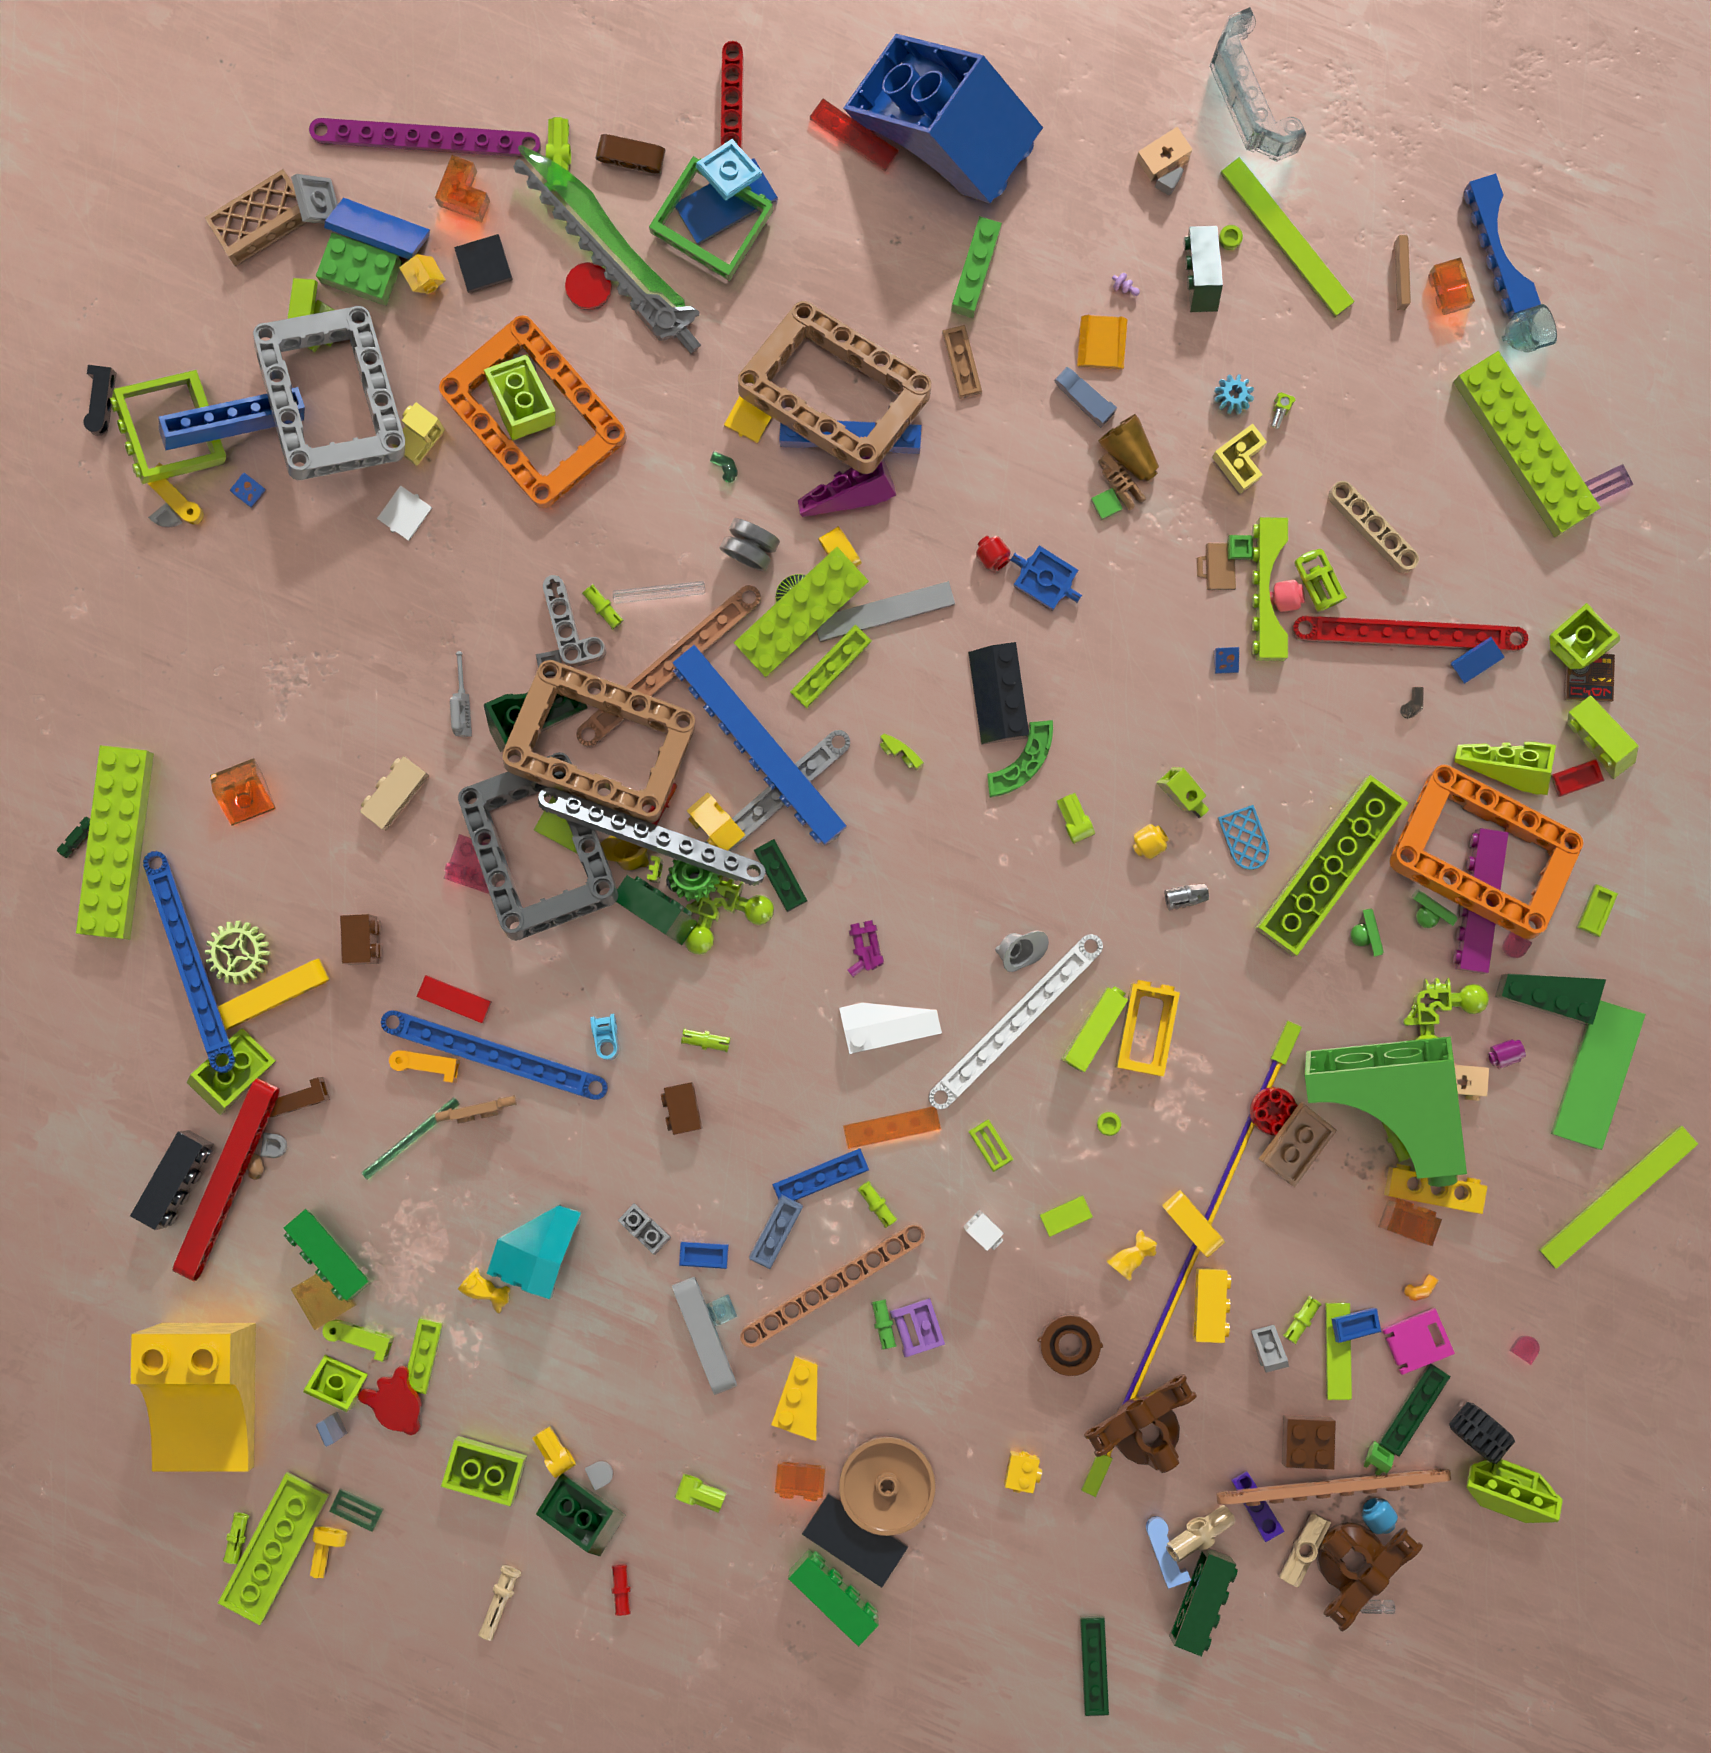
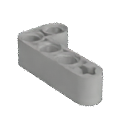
[543,575,606,667]

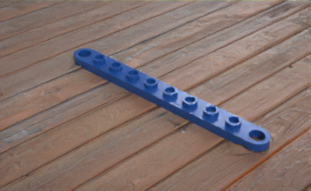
[143,851,235,1073]
[381,1010,608,1100]

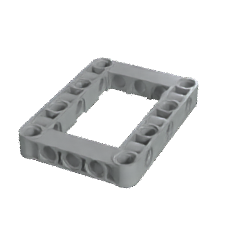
[253,306,405,480]

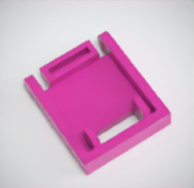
[1382,1308,1455,1375]

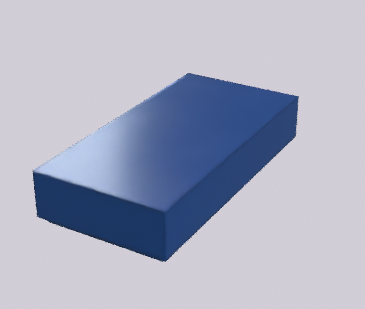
[1451,637,1505,684]
[679,1241,729,1269]
[1331,1308,1381,1343]

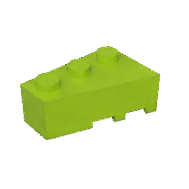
[1567,695,1639,779]

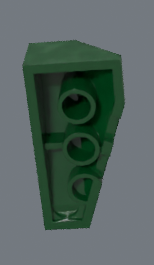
[484,692,588,752]

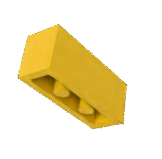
[1193,1268,1231,1343]

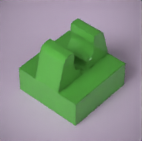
[1364,1441,1395,1475]

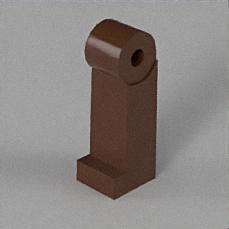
[270,1077,330,1117]

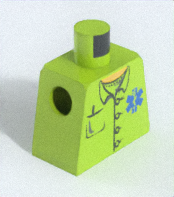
[1156,767,1209,818]

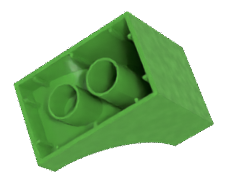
[1305,1036,1467,1187]

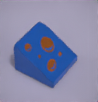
[230,473,266,508]
[1214,647,1239,674]

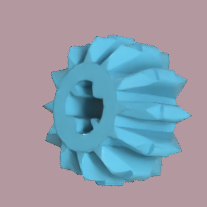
[1214,374,1254,414]

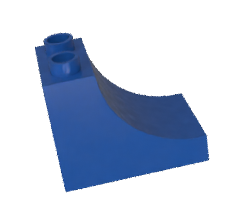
[843,34,1043,203]

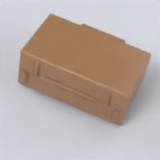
[1197,543,1236,590]

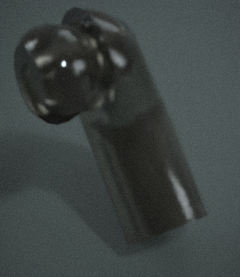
[1400,687,1424,719]

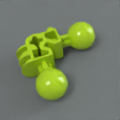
[684,875,774,955]
[1403,978,1489,1040]

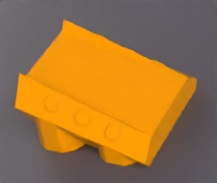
[1077,314,1128,369]

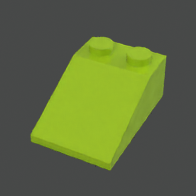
[484,354,556,441]
[187,1028,275,1116]

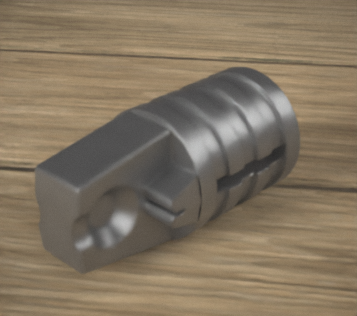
[1164,884,1209,911]

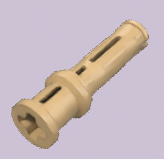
[478,1565,522,1641]

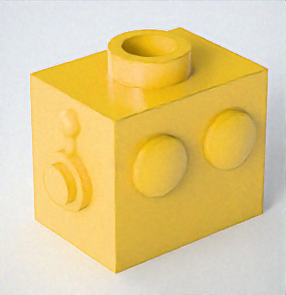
[399,254,446,294]
[1004,1451,1042,1493]

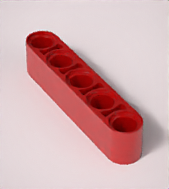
[721,41,744,150]

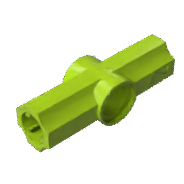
[546,117,571,192]

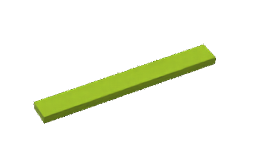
[1220,157,1355,317]
[1539,1126,1698,1269]

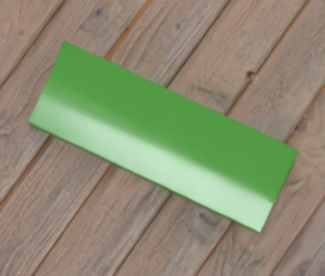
[1551,1000,1646,1150]

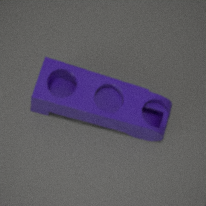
[1231,1471,1285,1542]

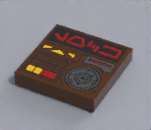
[1565,654,1615,702]

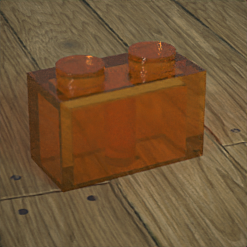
[1428,257,1475,315]
[775,1461,826,1501]

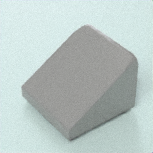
[1155,167,1184,195]

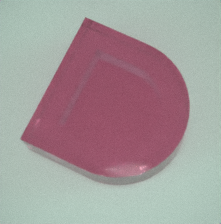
[1503,932,1532,958]
[1509,1335,1540,1365]

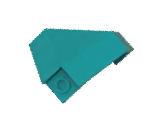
[487,1204,581,1299]

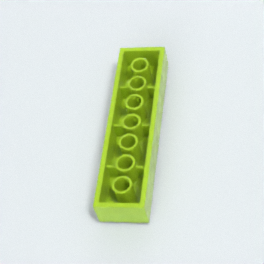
[1453,351,1601,538]
[76,745,154,940]
[1255,775,1408,957]

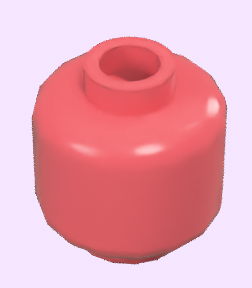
[1270,580,1305,612]

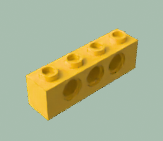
[1384,1164,1488,1214]

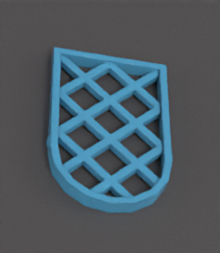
[1218,805,1269,870]

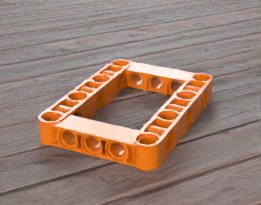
[439,315,627,509]
[1389,765,1583,940]

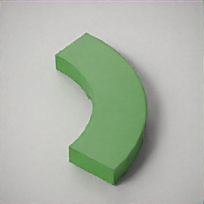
[987,720,1053,798]

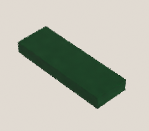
[754,839,808,912]

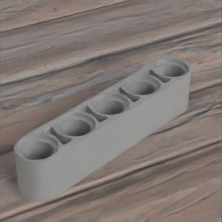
[672,1277,737,1395]

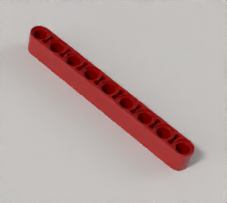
[172,1078,280,1282]

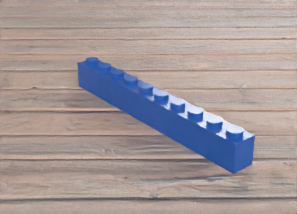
[672,645,847,845]

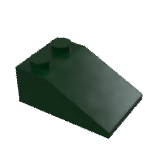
[536,1473,626,1556]

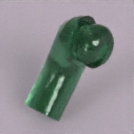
[710,451,738,483]

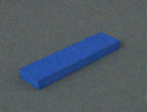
[772,1148,869,1201]

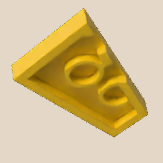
[771,1356,818,1441]

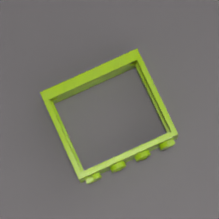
[110,370,226,484]

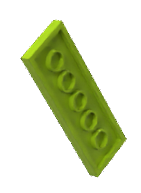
[734,547,869,677]
[218,1472,329,1625]

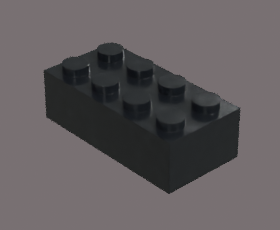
[130,1130,214,1230]

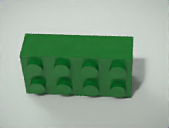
[283,1209,371,1302]
[788,1549,879,1647]

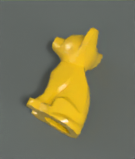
[1106,1230,1157,1281]
[458,1267,511,1314]

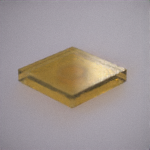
[291,1274,357,1330]

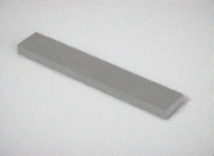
[816,581,955,642]

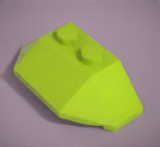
[1466,1459,1563,1523]

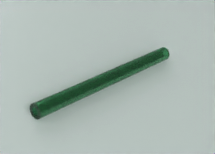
[361,1097,460,1180]

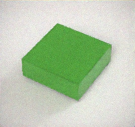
[1091,488,1123,520]
[1228,535,1253,560]

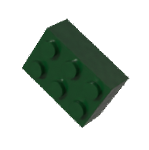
[616,875,697,945]

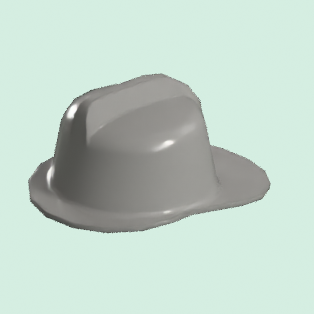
[995,931,1049,972]

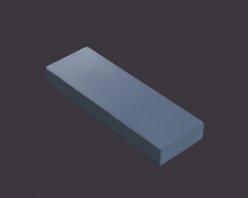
[749,1195,803,1269]
[316,1412,347,1447]

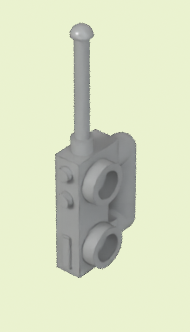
[450,651,472,737]

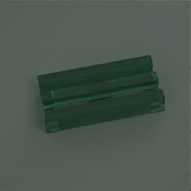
[329,1489,384,1532]

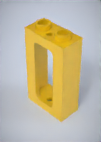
[1115,980,1180,1077]

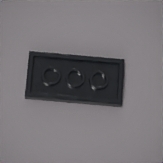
[802,1493,908,1588]

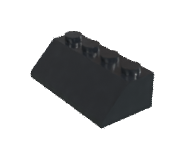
[968,642,1029,745]

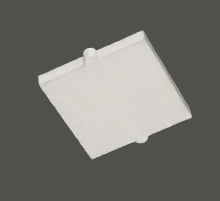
[377,485,432,541]

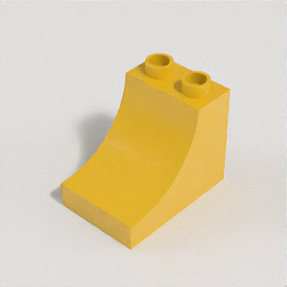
[131,1323,256,1472]

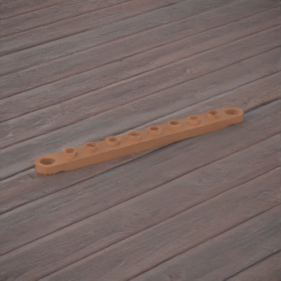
[576,585,761,747]
[1216,1469,1451,1506]

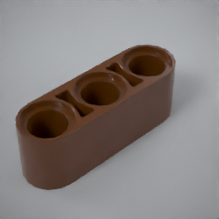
[595,134,666,174]

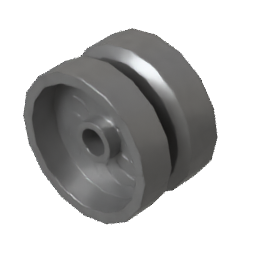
[719,518,780,571]

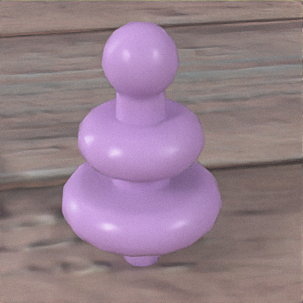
[1112,273,1140,296]

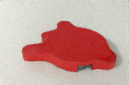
[358,1366,422,1435]

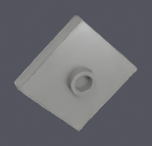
[291,174,338,224]

